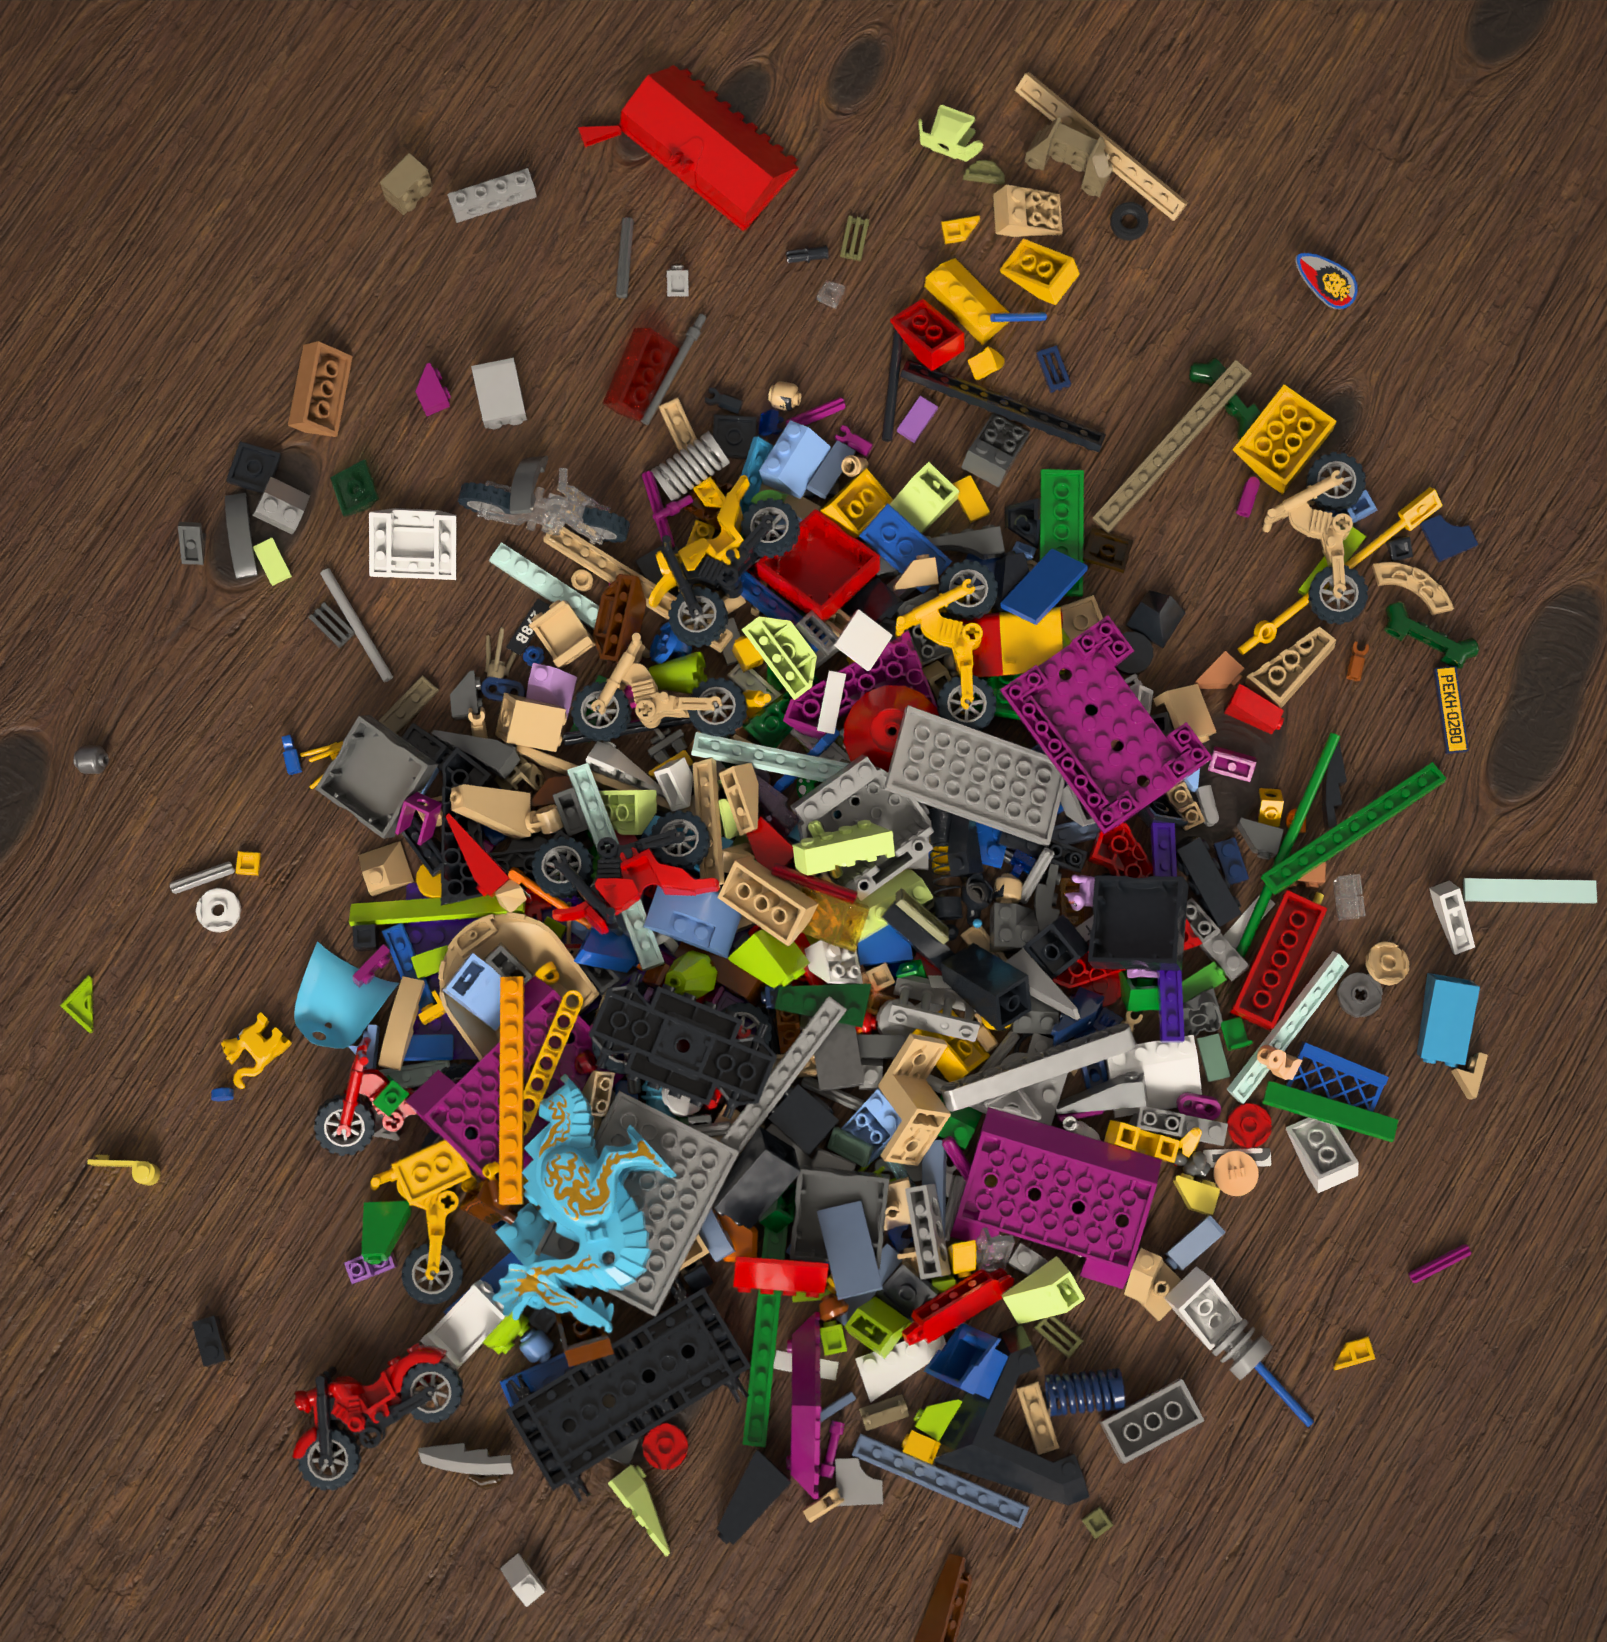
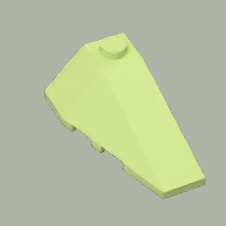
[599,790,657,835]
[608,1464,670,1556]

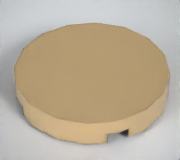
[1366,941,1409,985]

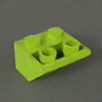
[844,1296,912,1359]

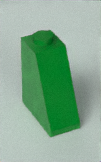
[361,1201,412,1264]

